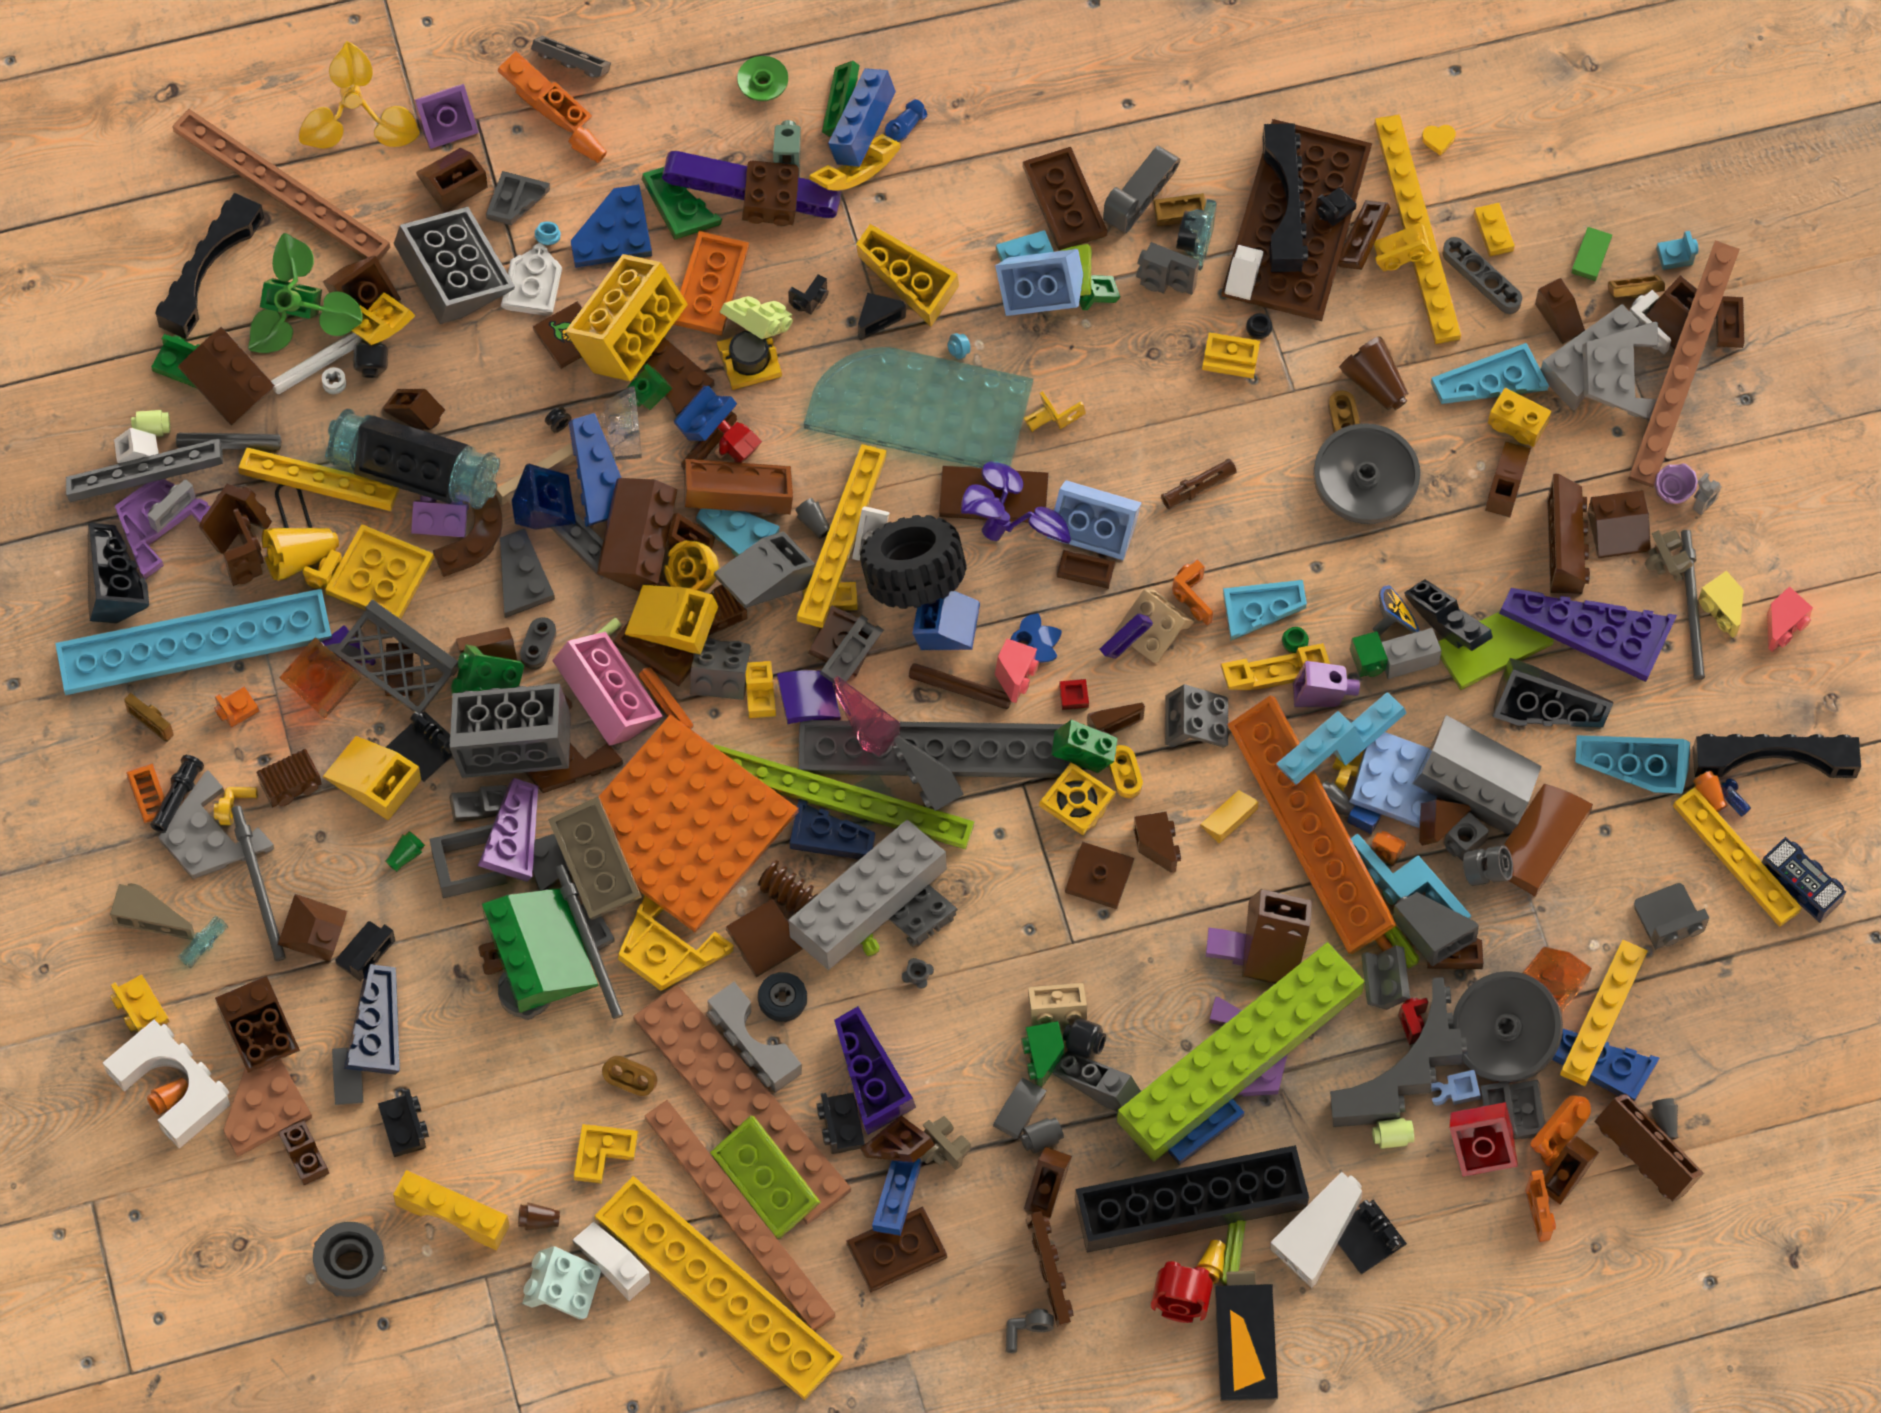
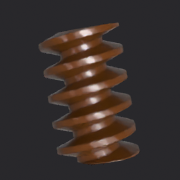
[757,860,818,914]

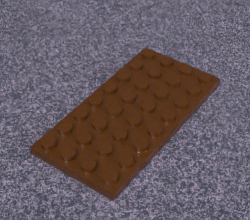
[1221,119,1372,322]

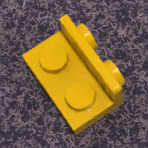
[1374,223,1432,272]
[110,974,170,1033]

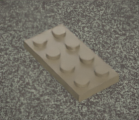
[548,797,642,920]

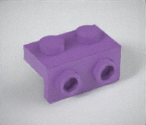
[411,496,469,537]

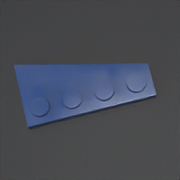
[568,413,622,527]
[1552,1029,1660,1102]

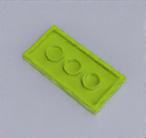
[1438,611,1554,690]
[710,1116,821,1239]

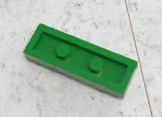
[822,60,860,137]

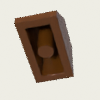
[1535,278,1585,344]
[382,389,445,430]
[1544,1136,1599,1205]
[1024,1147,1072,1218]

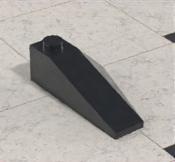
[88,523,149,624]
[1492,658,1614,727]

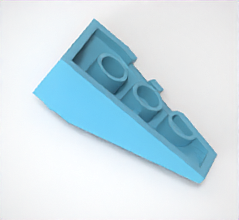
[1575,735,1690,794]

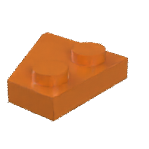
[1525,1170,1556,1242]

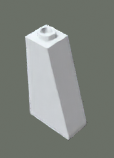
[1271,1172,1362,1288]

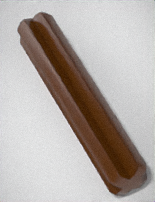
[681,411,737,470]

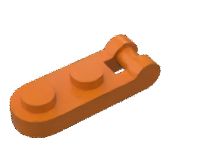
[1530,1095,1591,1166]

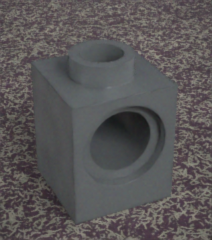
[1444,812,1489,861]

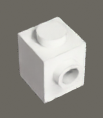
[114,428,158,463]

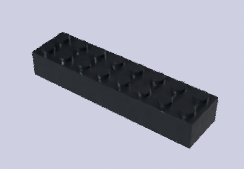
[1074,1145,1309,1253]

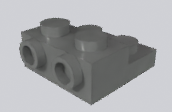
[1136,242,1199,295]

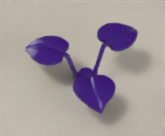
[961,461,1071,544]

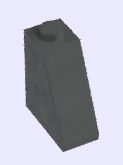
[1393,892,1479,966]

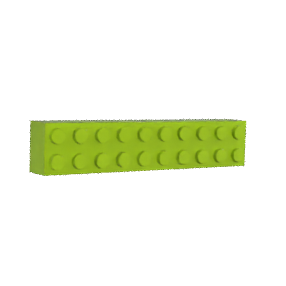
[1117,942,1365,1162]

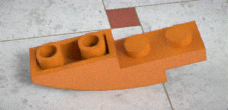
[498,51,592,133]

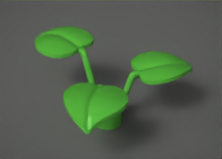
[248,233,363,353]

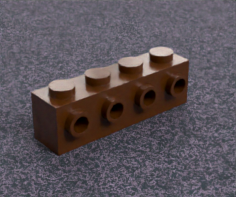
[1594,1093,1704,1202]

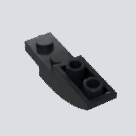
[1404,579,1493,651]

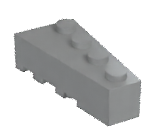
[1541,304,1639,412]

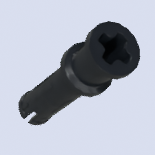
[150,754,204,833]

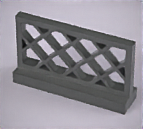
[333,599,459,713]

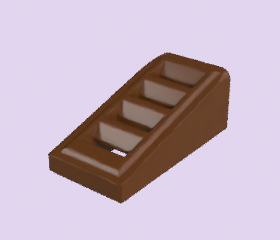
[1087,702,1145,735]

